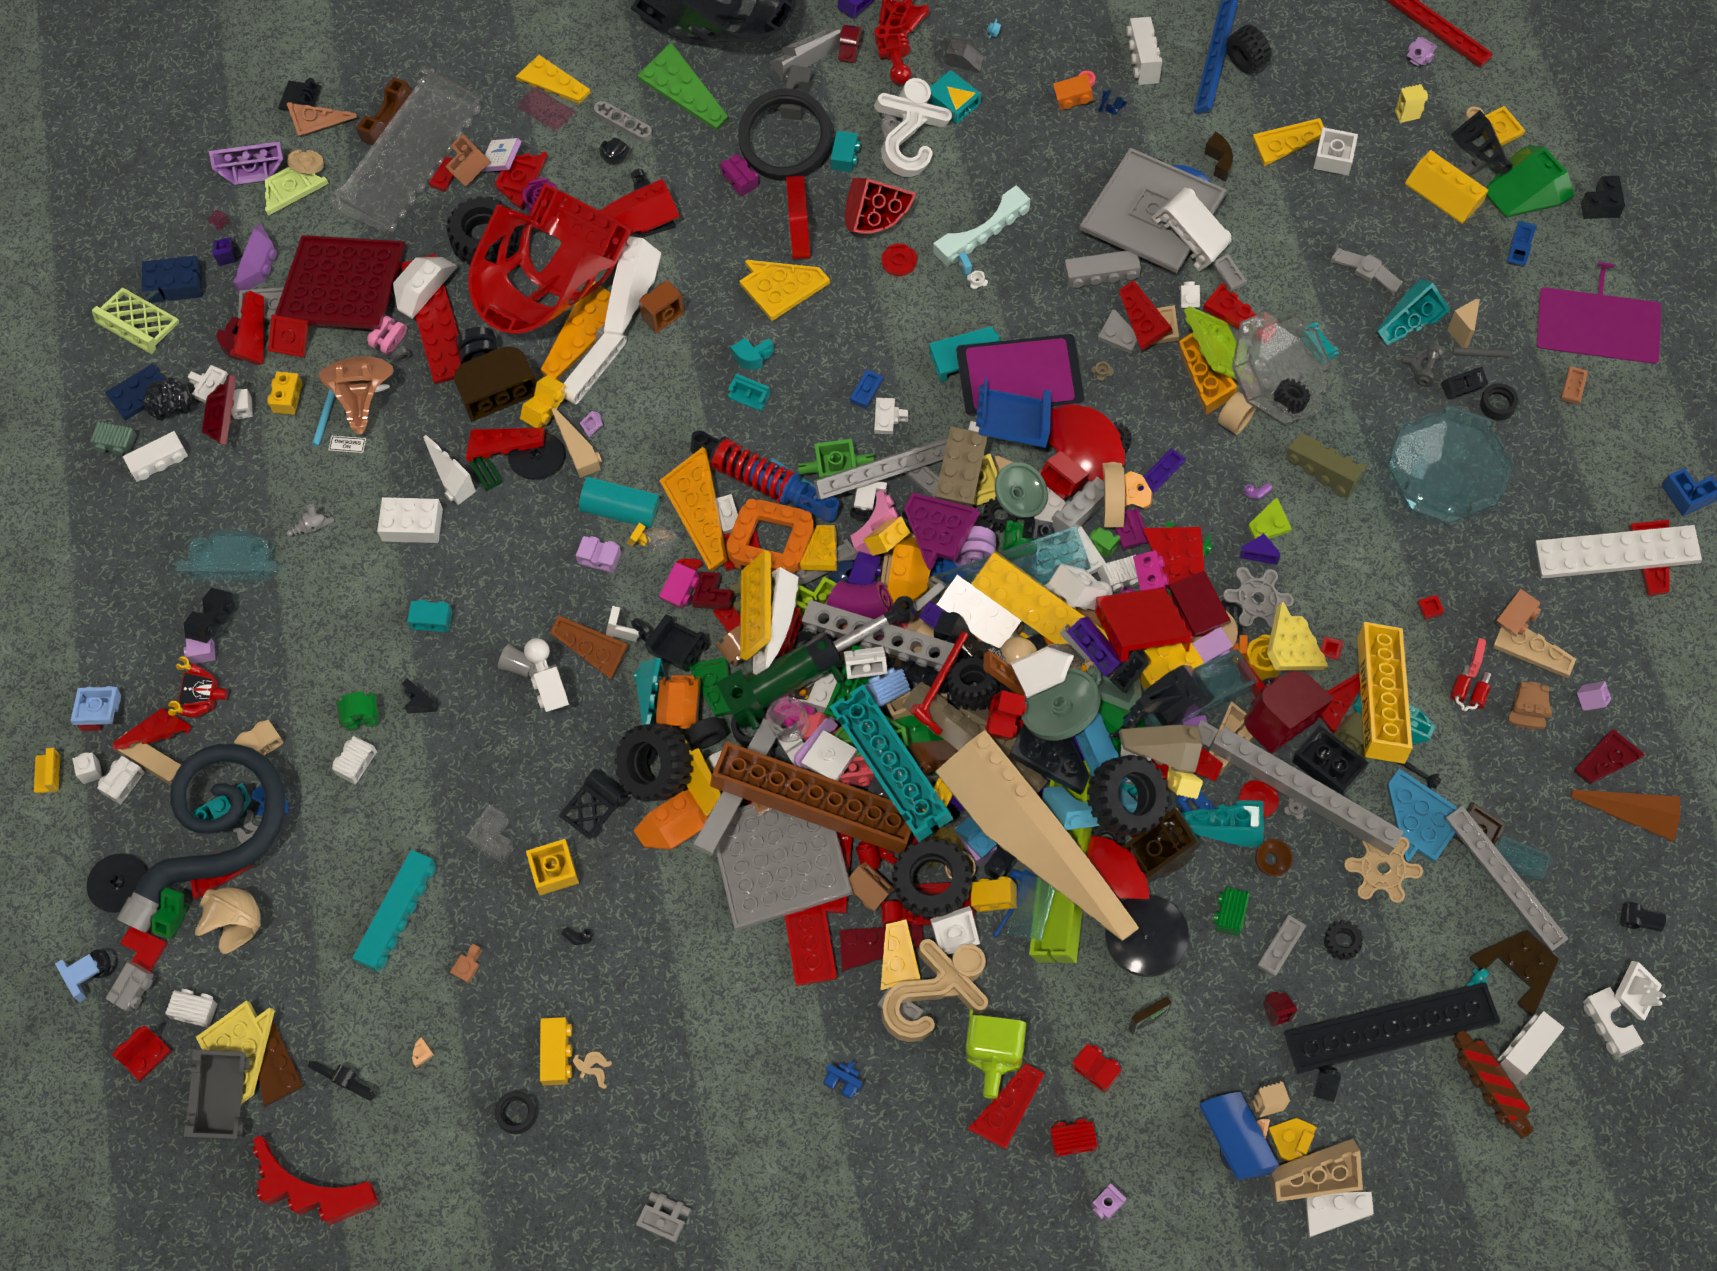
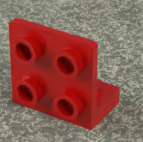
[112,1025,172,1082]

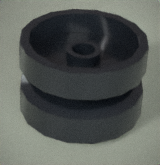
[455,327,498,365]

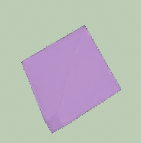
[580,411,603,437]

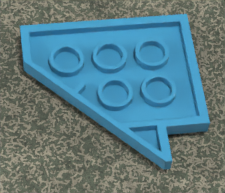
[1387,769,1458,863]

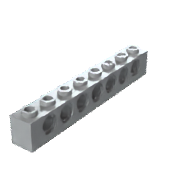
[802,600,958,672]

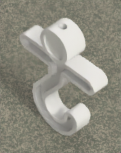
[874,78,952,177]

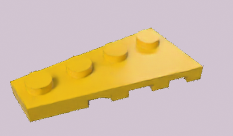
[1252,118,1324,167]

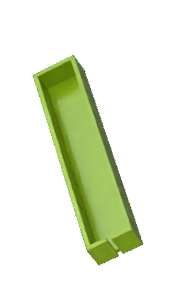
[1029,761,1092,963]

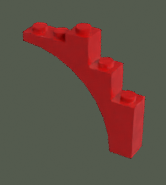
[252,1135,379,1225]

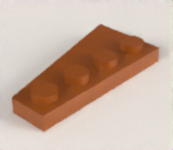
[550,615,629,680]

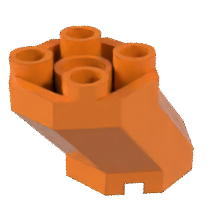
[656,675,701,729]

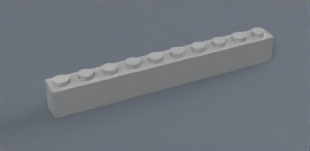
[1210,726,1404,855]

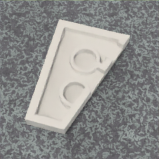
[1305,1192,1374,1238]

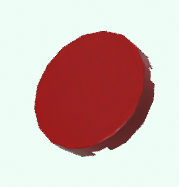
[881,243,917,277]
[1238,780,1279,818]

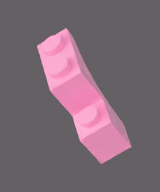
[850,489,899,555]

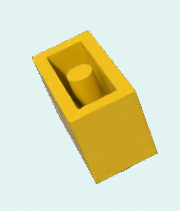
[863,516,910,556]
[971,876,1017,912]

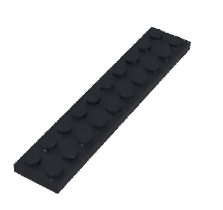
[1284,982,1500,1074]

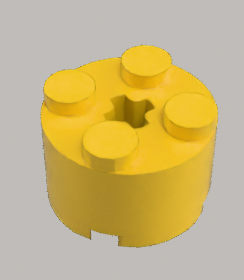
[1246,635,1282,680]

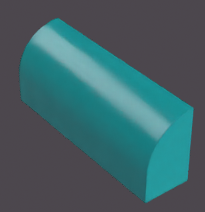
[579,477,660,529]

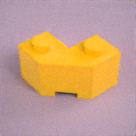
[520,375,566,428]

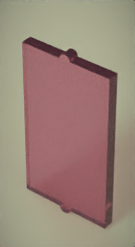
[517,87,575,132]

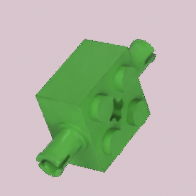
[798,439,874,479]

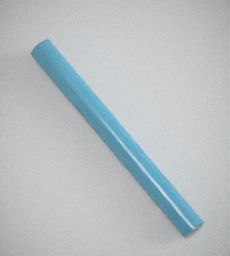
[312,389,335,447]

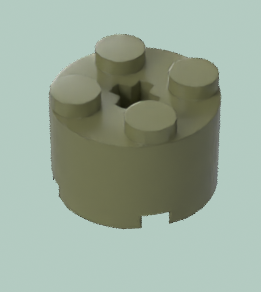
[1334,712,1367,760]

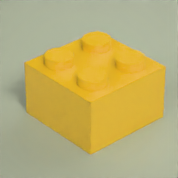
[526,839,579,895]

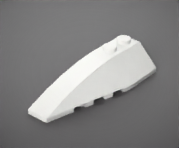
[604,236,661,335]
[753,567,799,675]

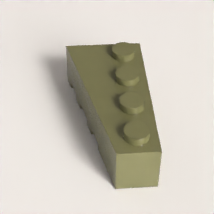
[1286,432,1367,499]

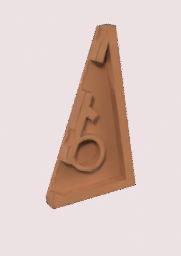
[287,102,357,136]

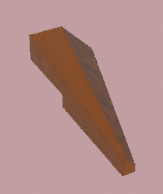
[1571,790,1680,842]

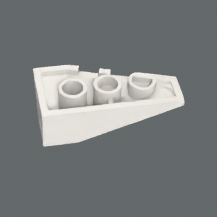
[423,435,476,505]

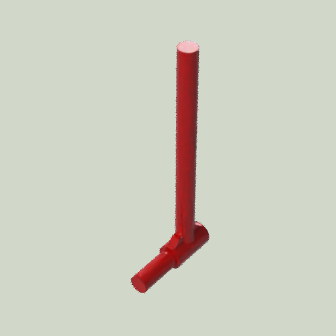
[910,631,969,735]

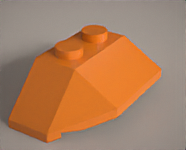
[633,790,709,850]

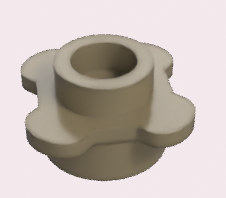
[1091,361,1113,381]

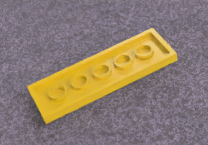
[740,550,772,661]

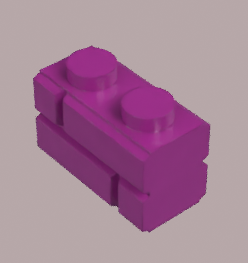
[720,154,759,197]

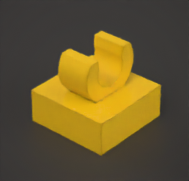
[626,522,650,547]

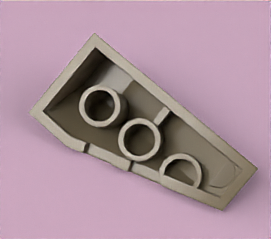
[1119,725,1203,773]

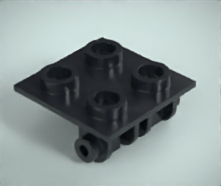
[278,78,322,111]

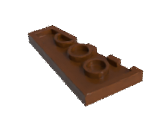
[259,1020,304,1107]

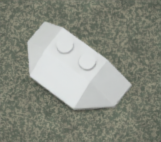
[393,257,457,319]

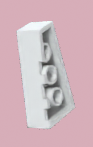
[1126,17,1162,85]

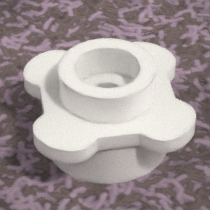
[967,271,988,289]

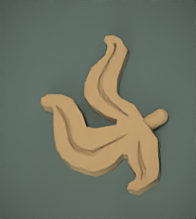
[573,1052,612,1089]

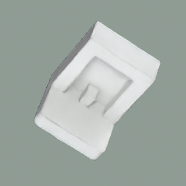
[1179,282,1200,308]

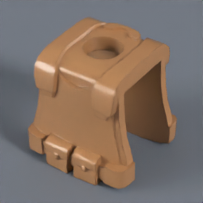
[1508,681,1552,730]

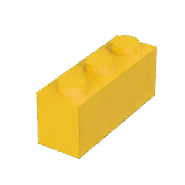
[540,1017,572,1086]

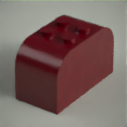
[1244,671,1334,754]

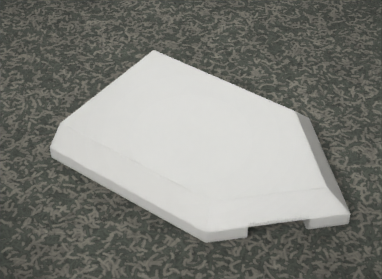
[1010,647,1074,698]

